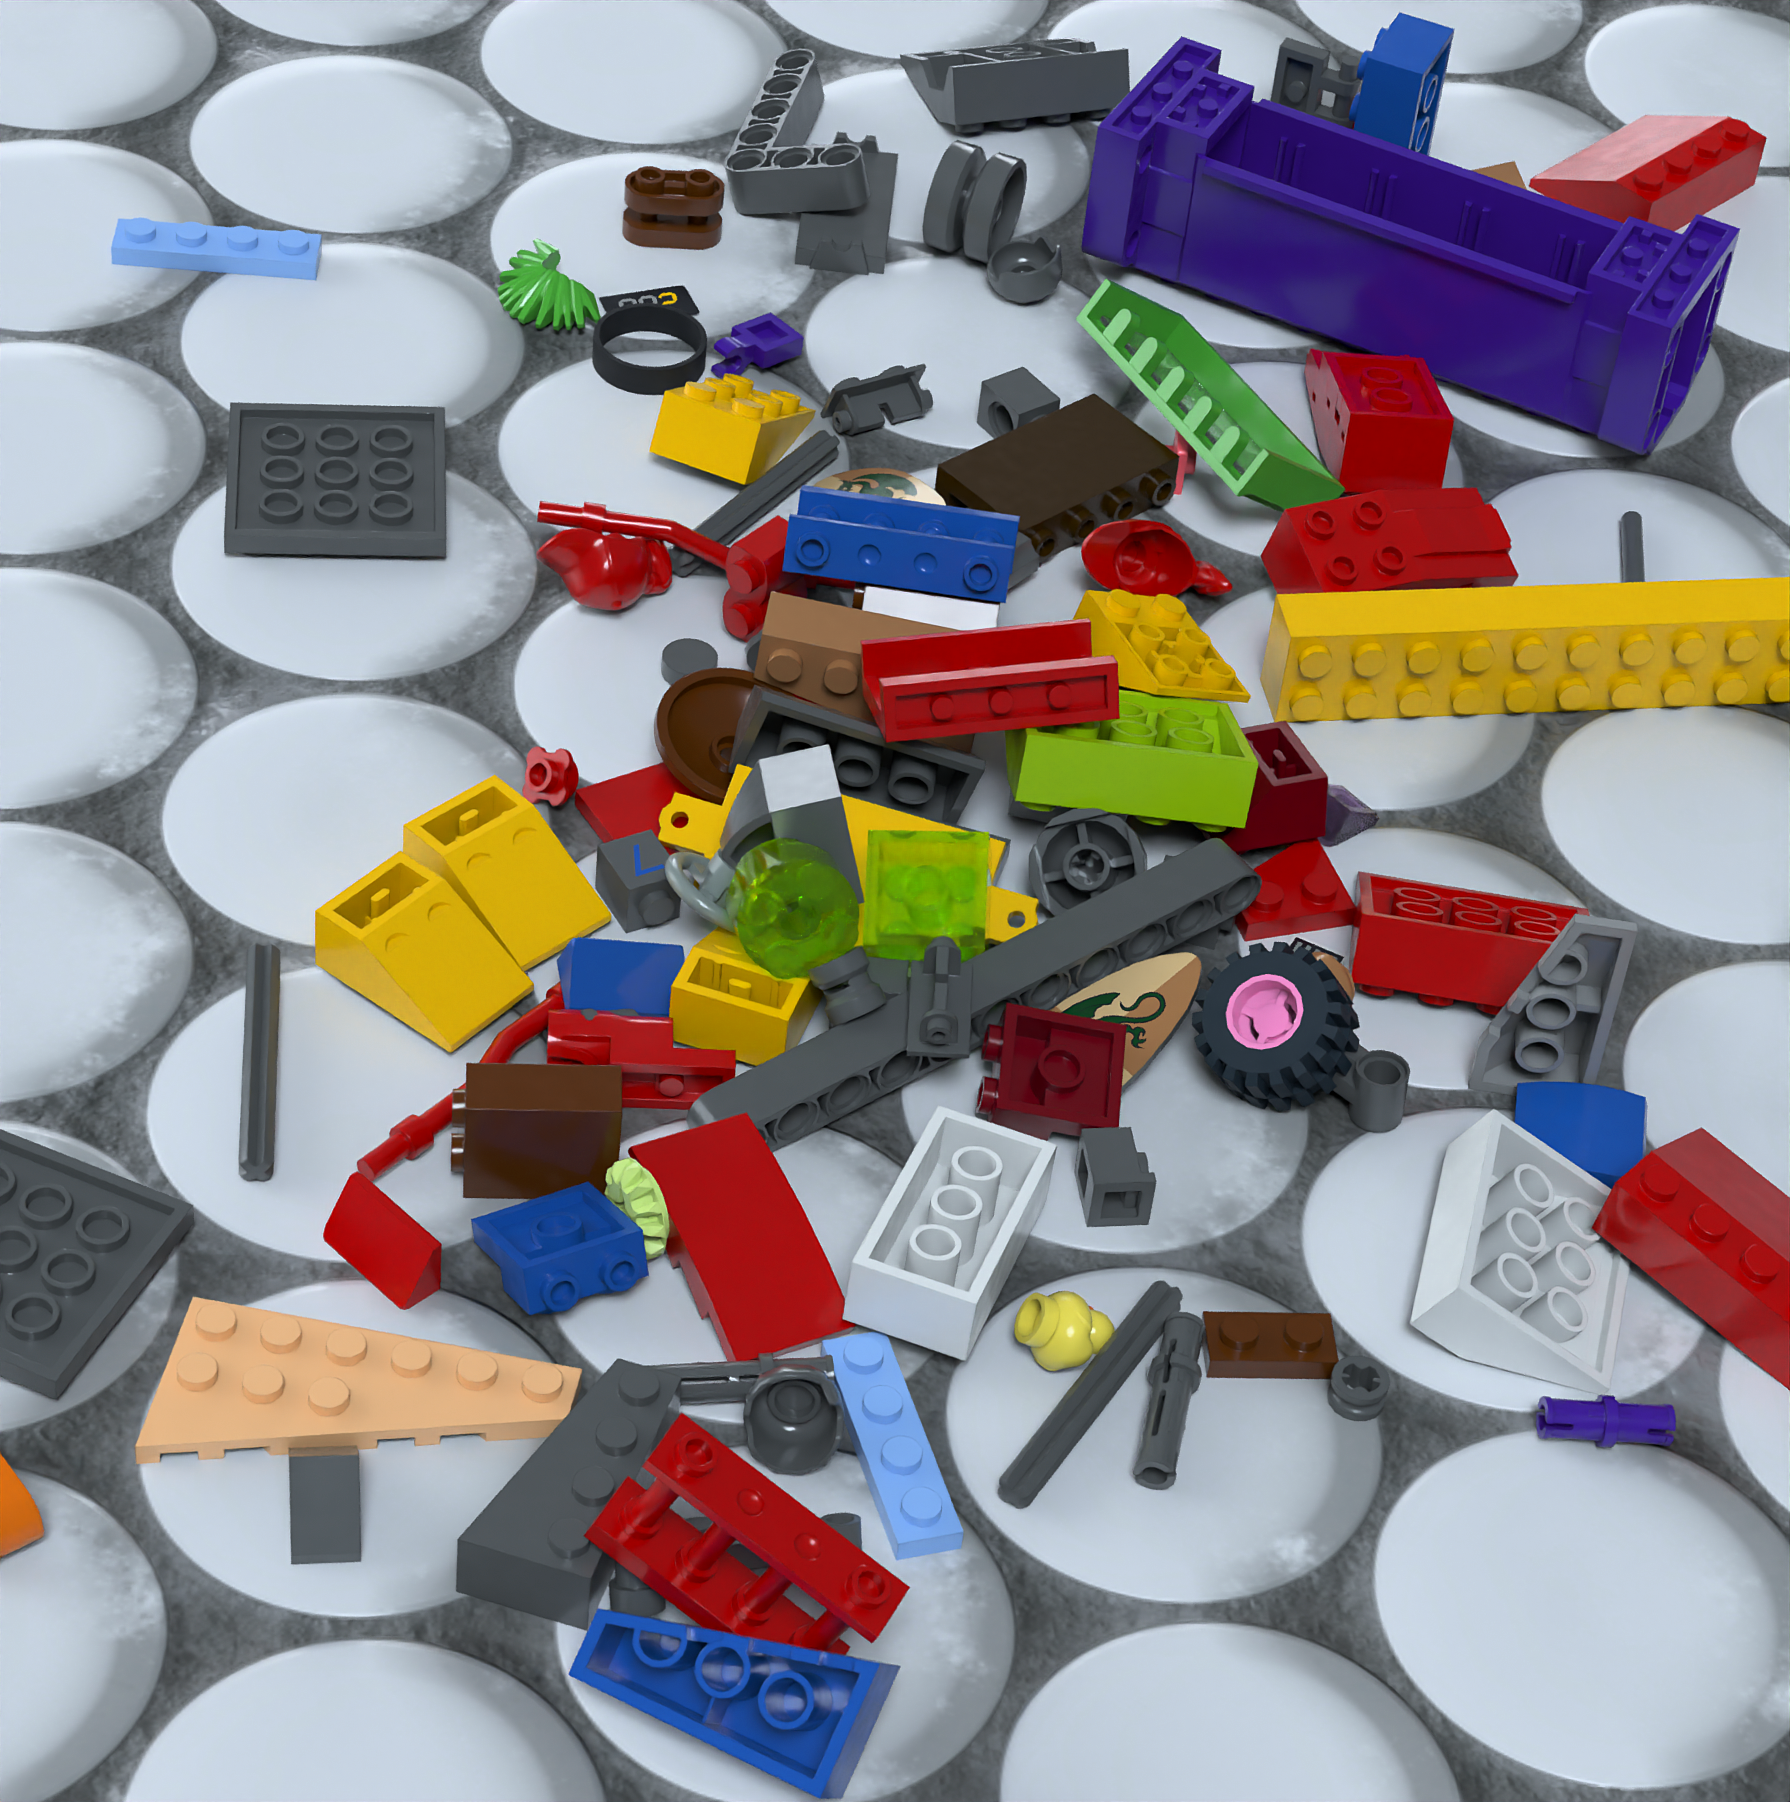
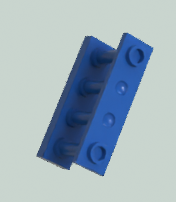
[782,485,1020,603]

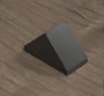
[288,1445,361,1565]

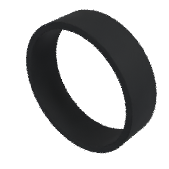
[592,303,707,395]

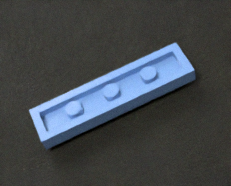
[111,218,322,280]
[820,1331,964,1560]

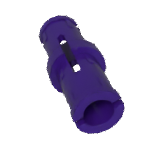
[1536,1395,1676,1448]

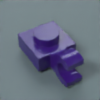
[711,312,804,379]

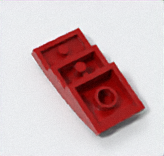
[628,1112,856,1361]

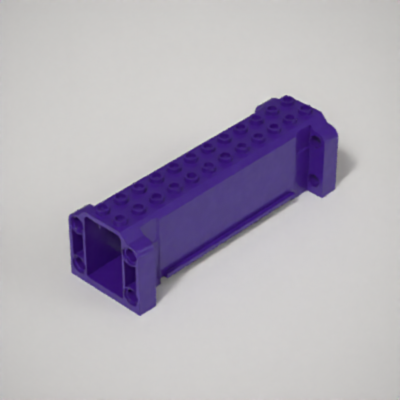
[1081,36,1740,455]

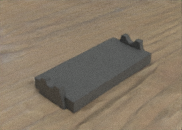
[795,132,898,275]

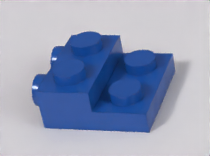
[471,1182,649,1315]

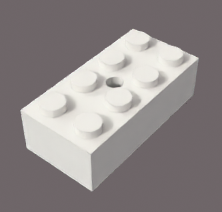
[842,1105,1057,1361]

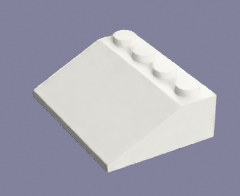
[1410,1109,1631,1395]

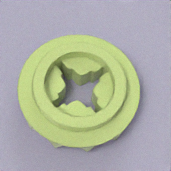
[604,1157,670,1260]

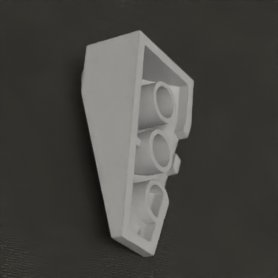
[1468,914,1638,1096]

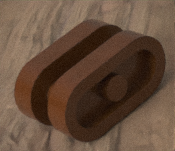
[622,166,725,250]

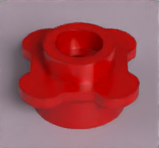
[522,746,579,806]

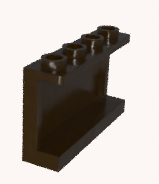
[935,393,1180,562]

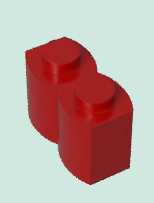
[722,515,807,643]

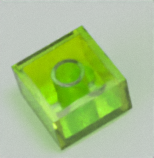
[863,830,992,968]

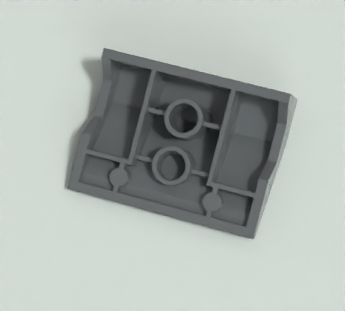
[900,37,1130,132]

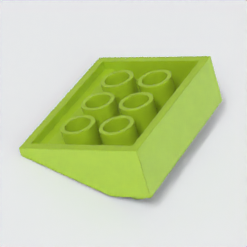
[1005,690,1258,832]

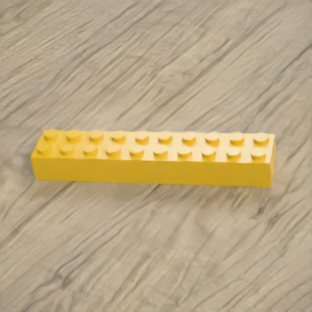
[1260,577,1790,722]

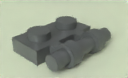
[1270,37,1362,129]

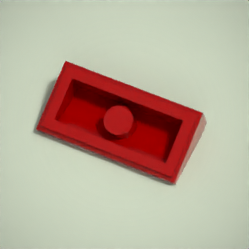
[323,1171,442,1310]

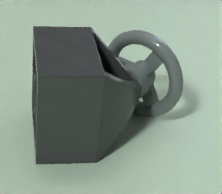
[664,744,865,935]

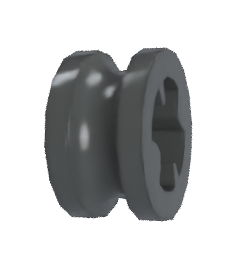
[1327,1356,1390,1421]

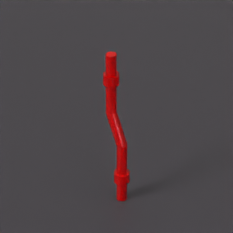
[537,501,856,590]
[357,981,565,1182]

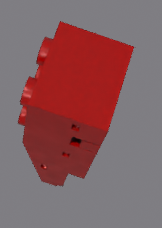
[1304,349,1454,496]
[1260,487,1519,594]

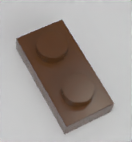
[1202,1311,1339,1379]

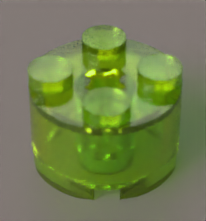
[725,838,859,979]

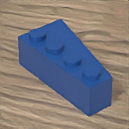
[568,1608,901,1799]

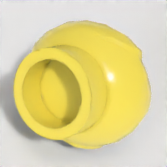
[1014,1291,1114,1371]

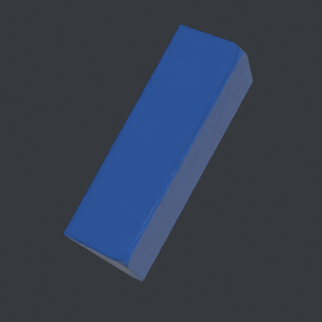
[557,937,685,1017]

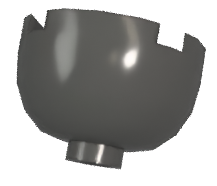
[1029,808,1147,916]

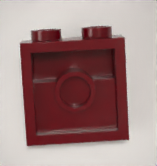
[976,1003,1127,1141]

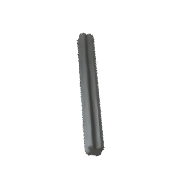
[668,430,840,577]
[238,943,281,1181]
[998,1280,1183,1509]

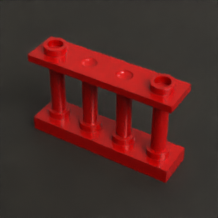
[583,1412,910,1655]

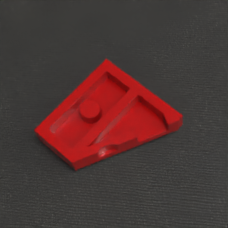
[1235,838,1356,941]

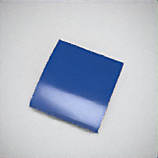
[1514,1081,1648,1189]

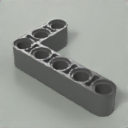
[724,49,871,214]

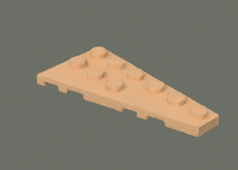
[135,1297,582,1464]

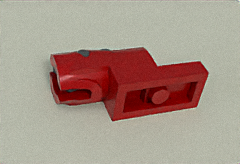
[546,1008,736,1110]

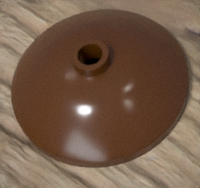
[654,668,796,806]

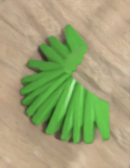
[498,238,601,330]

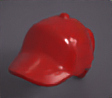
[1081,519,1233,597]
[536,528,672,610]

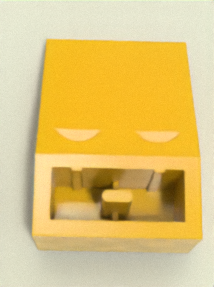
[649,373,816,485]
[1073,589,1251,703]
[403,775,611,972]
[315,851,534,1053]
[669,926,837,1066]

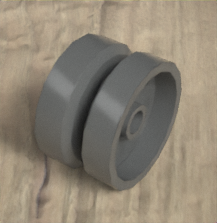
[922,140,1027,264]

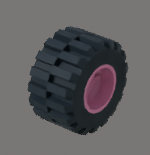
[1192,941,1360,1111]

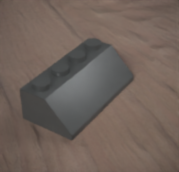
[728,685,986,825]

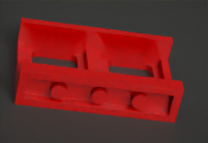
[860,618,1120,742]

